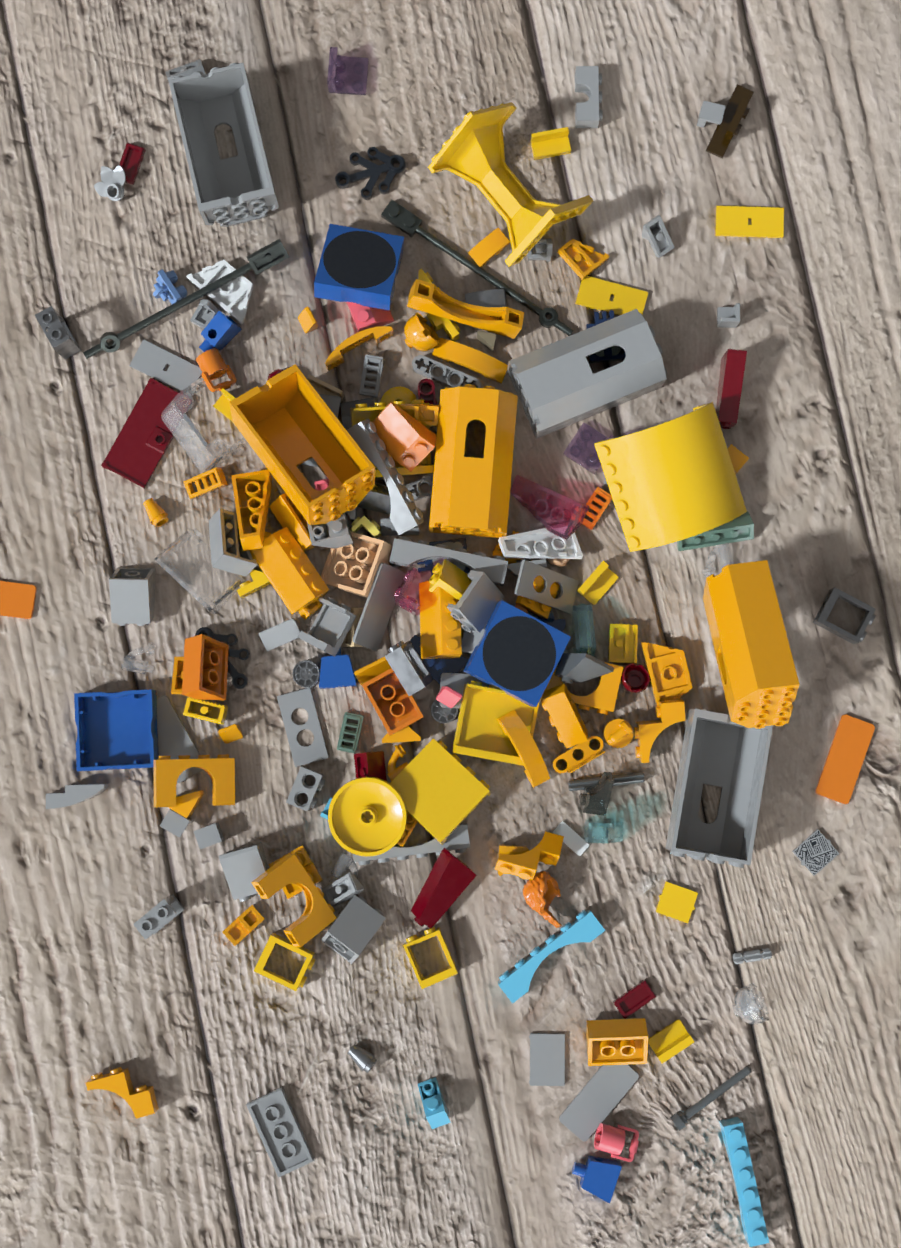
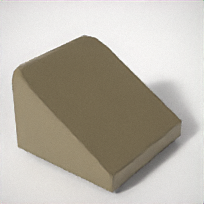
[477,330,496,352]

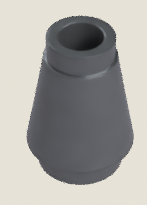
[347,1044,377,1073]

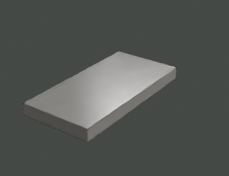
[246,1086,315,1178]

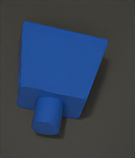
[199,310,242,352]
[319,646,357,689]
[572,1156,622,1203]

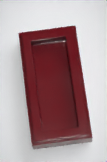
[119,143,146,185]
[613,979,656,1019]

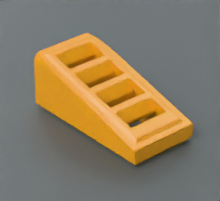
[183,467,228,499]

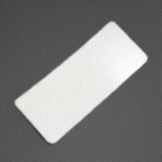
[553,821,589,856]

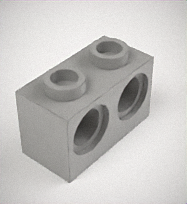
[286,766,325,812]

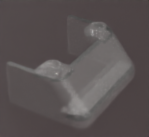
[161,377,249,472]

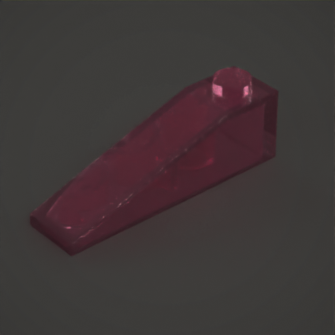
[510,475,589,540]

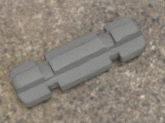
[733,948,772,964]

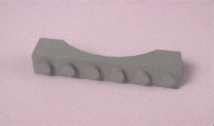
[347,419,424,535]
[390,536,508,586]
[353,823,470,865]

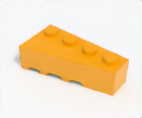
[231,469,272,551]

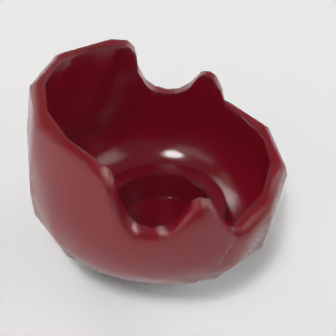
[621,663,650,693]

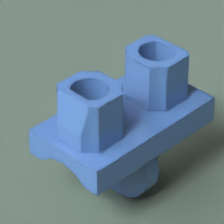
[153,269,187,304]

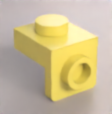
[351,516,381,539]

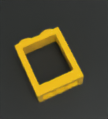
[403,926,458,989]
[254,933,316,991]

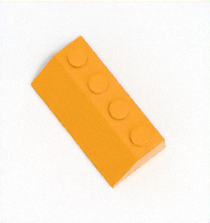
[250,527,330,614]
[419,581,462,659]

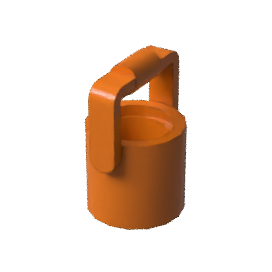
[196,348,237,392]

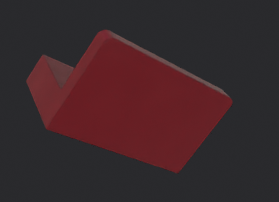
[354,751,387,782]

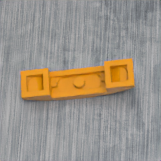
[325,326,394,371]
[432,338,508,384]
[497,710,550,788]

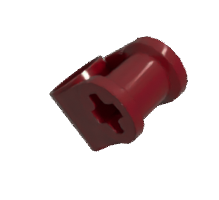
[417,378,437,405]

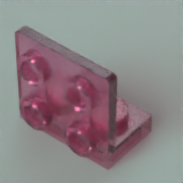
[393,567,419,616]

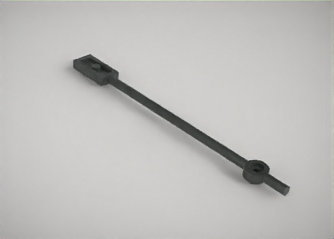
[381,199,574,336]
[83,239,289,359]

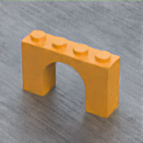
[541,662,623,715]
[153,754,235,807]
[251,854,337,947]

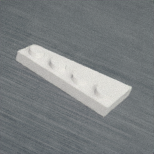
[498,523,583,559]

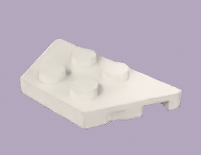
[186,260,253,324]

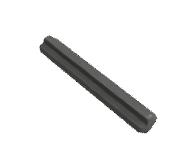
[568,772,645,791]

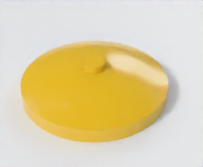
[328,777,407,857]

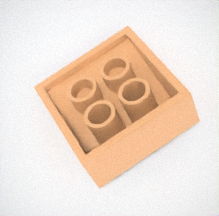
[321,532,392,598]

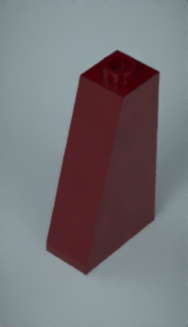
[716,349,747,429]
[411,848,477,929]

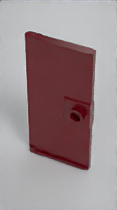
[101,378,193,489]

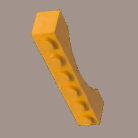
[407,279,524,339]

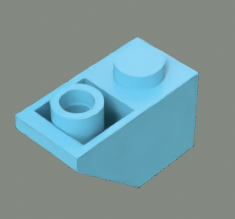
[418,1077,451,1129]

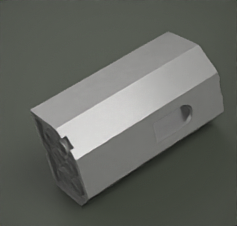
[168,63,279,227]
[507,309,667,439]
[666,709,773,868]

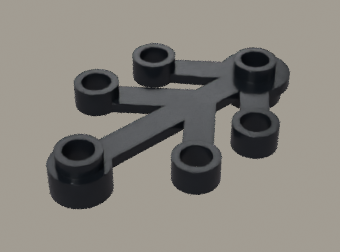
[335,147,406,200]
[195,627,250,689]

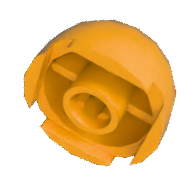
[404,312,440,352]

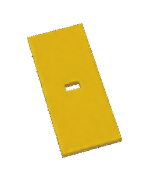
[715,206,784,238]
[575,276,648,316]

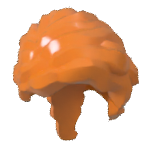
[523,871,562,928]

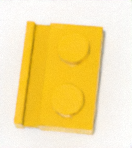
[608,624,638,664]

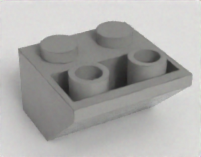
[307,512,353,548]

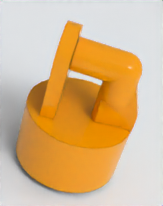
[603,719,633,748]

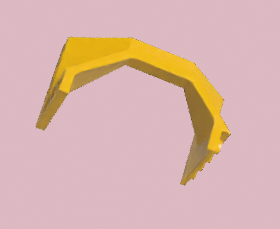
[428,102,594,267]

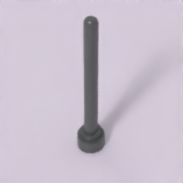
[670,1066,751,1131]

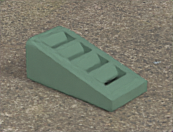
[336,712,364,754]

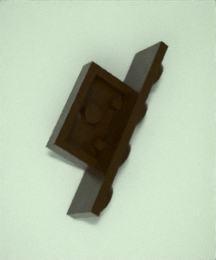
[706,84,754,159]

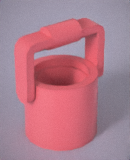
[594,1123,639,1162]

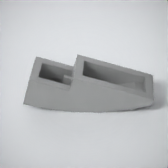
[46,784,108,809]

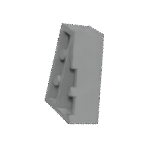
[209,508,257,577]

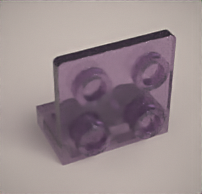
[327,47,369,95]
[563,423,616,475]

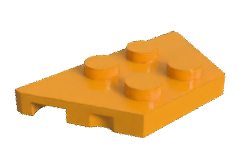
[641,641,693,706]

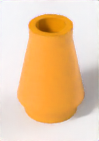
[143,498,169,527]

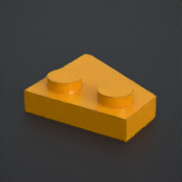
[557,239,610,280]

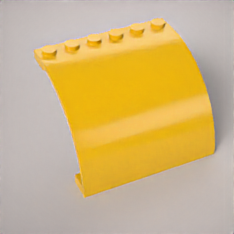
[594,402,747,552]

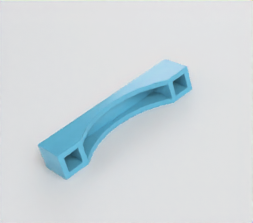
[498,910,605,1004]
[719,1117,769,1247]

